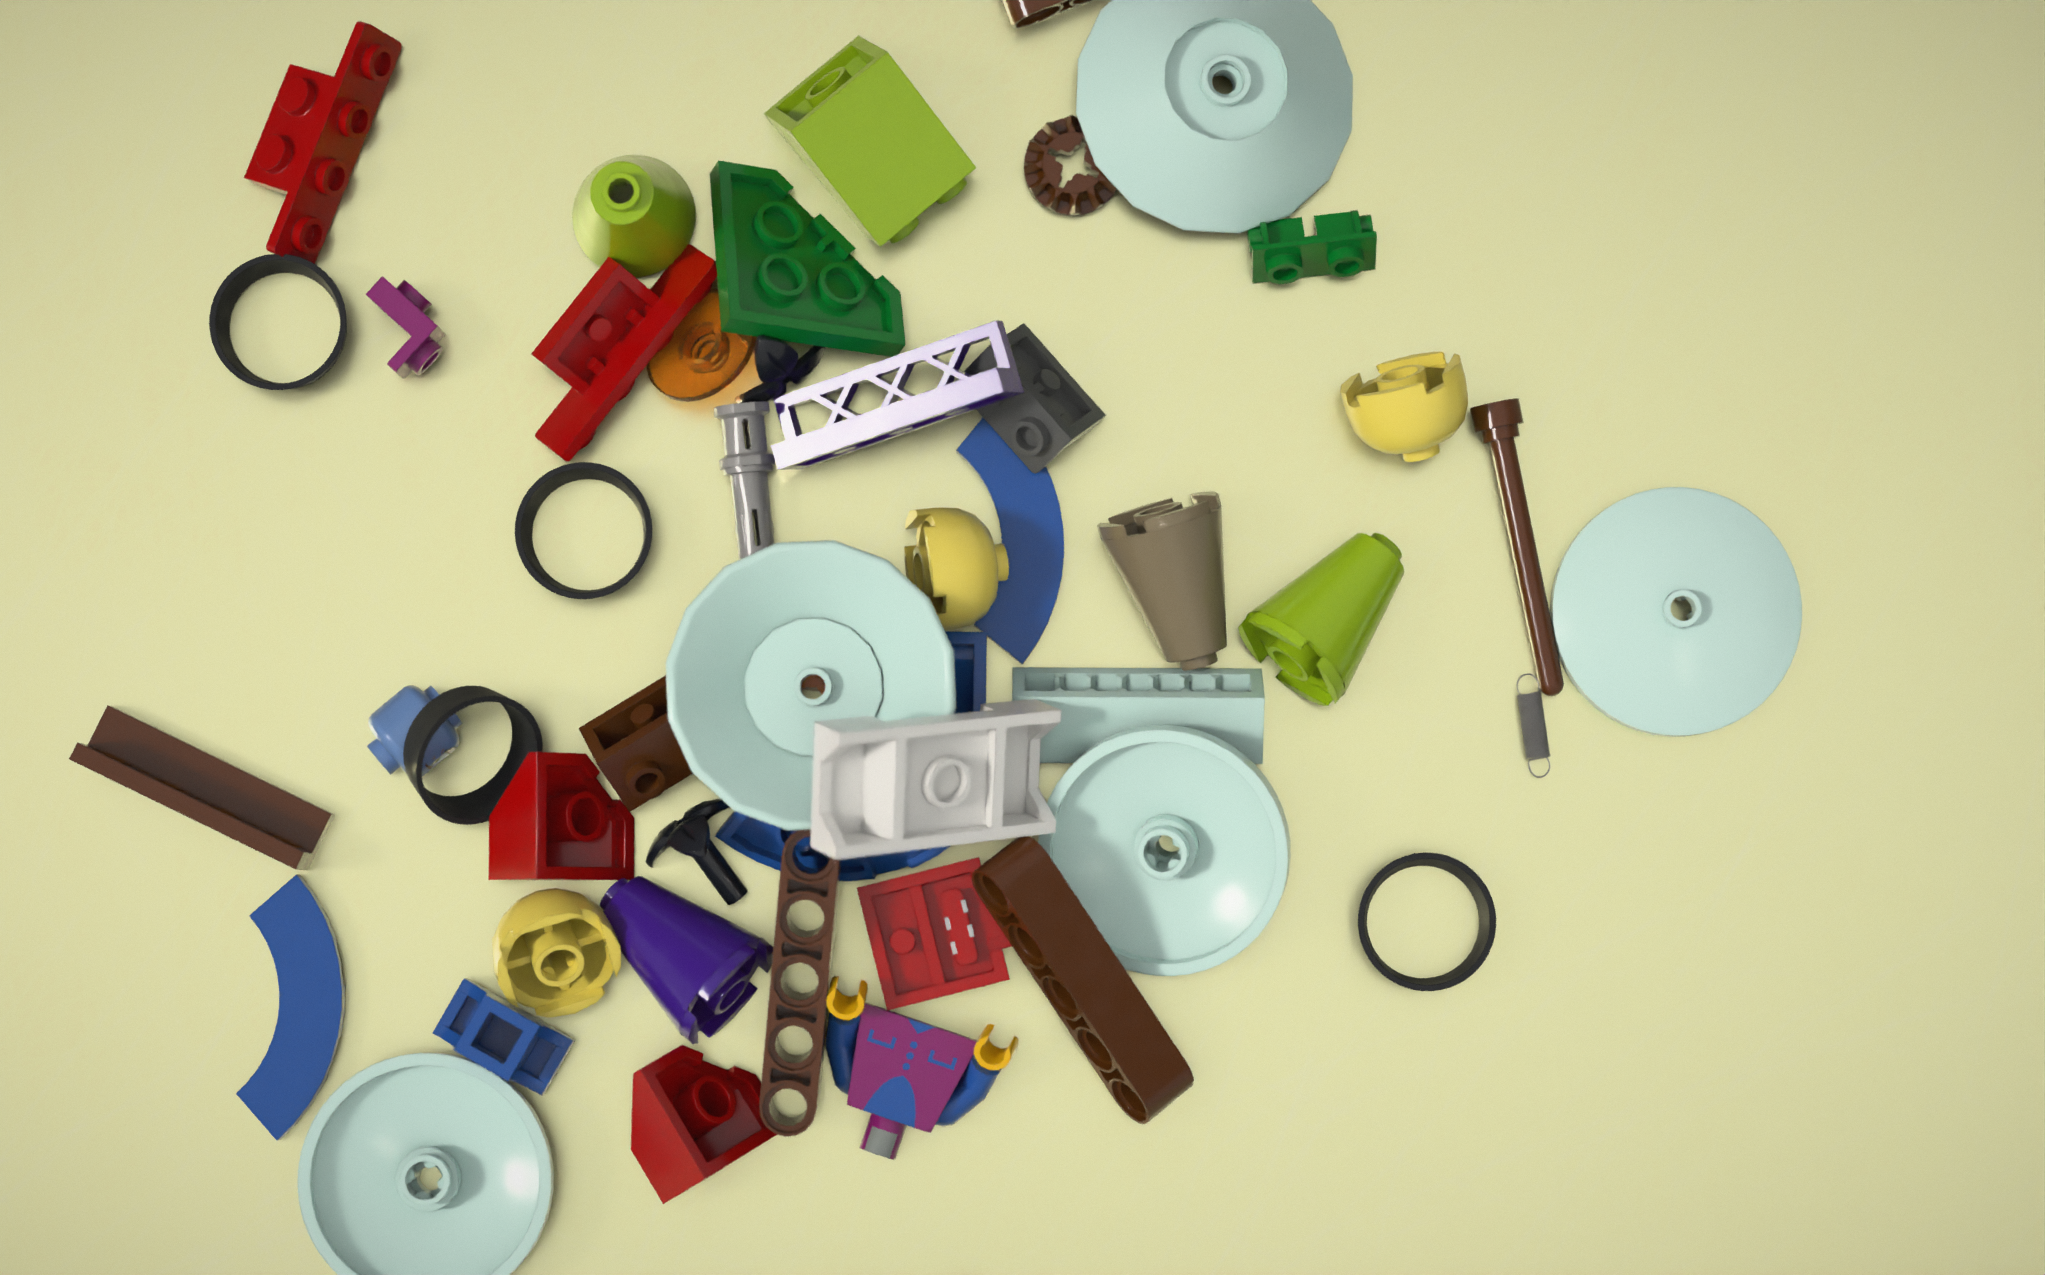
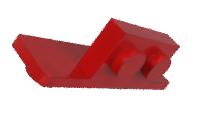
[244,21,402,264]
[531,244,717,462]

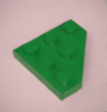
[710,160,905,357]

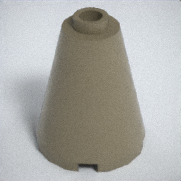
[1097,491,1227,671]

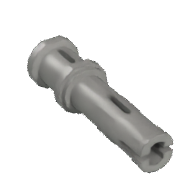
[713,401,775,560]

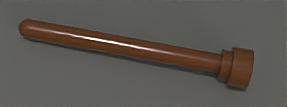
[1470,398,1564,696]

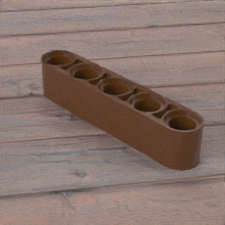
[759,830,842,1137]
[971,836,1194,1124]

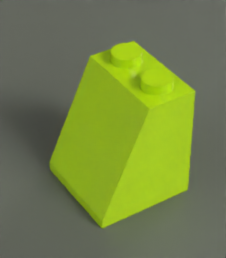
[763,36,976,247]

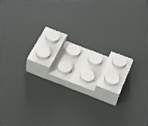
[810,699,1061,860]

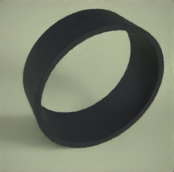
[209,254,347,390]
[515,462,652,599]
[403,686,543,825]
[1358,853,1496,991]

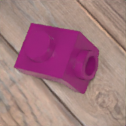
[366,276,446,379]

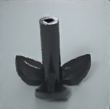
[735,334,826,403]
[645,799,748,905]

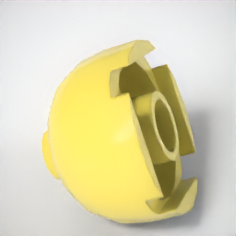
[1340,352,1468,462]
[904,507,1009,631]
[492,888,621,1018]

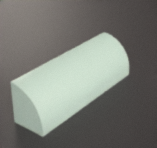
[1012,667,1265,764]

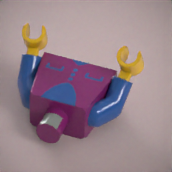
[825,976,1019,1160]

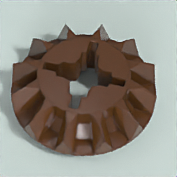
[1024,115,1117,215]

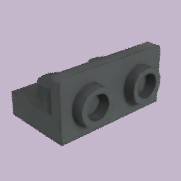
[955,323,1106,474]

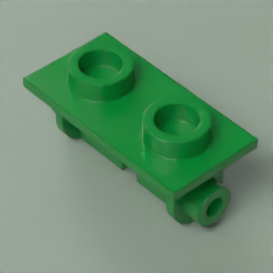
[1247,210,1377,284]

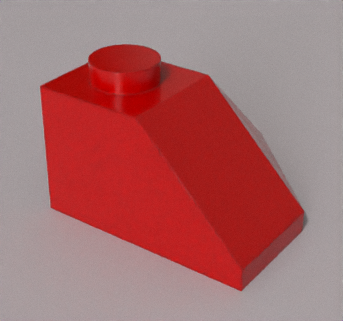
[488,752,634,880]
[631,1045,778,1204]

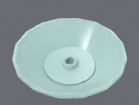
[1076,0,1353,234]
[666,540,956,831]

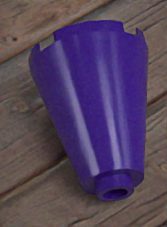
[600,876,773,1044]

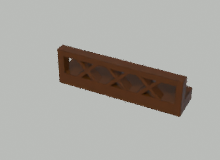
[69,705,335,871]

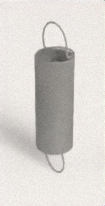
[1517,673,1551,778]

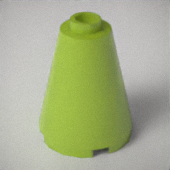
[572,155,696,278]
[1238,533,1405,706]

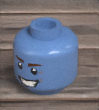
[367,685,462,776]

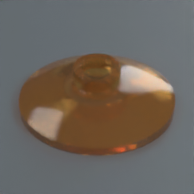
[646,288,757,402]

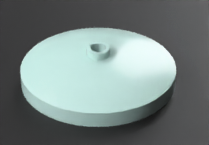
[1550,487,1802,737]
[1038,725,1291,976]
[297,1053,554,1275]

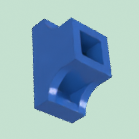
[433,978,575,1096]

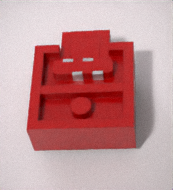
[857,857,1012,1011]

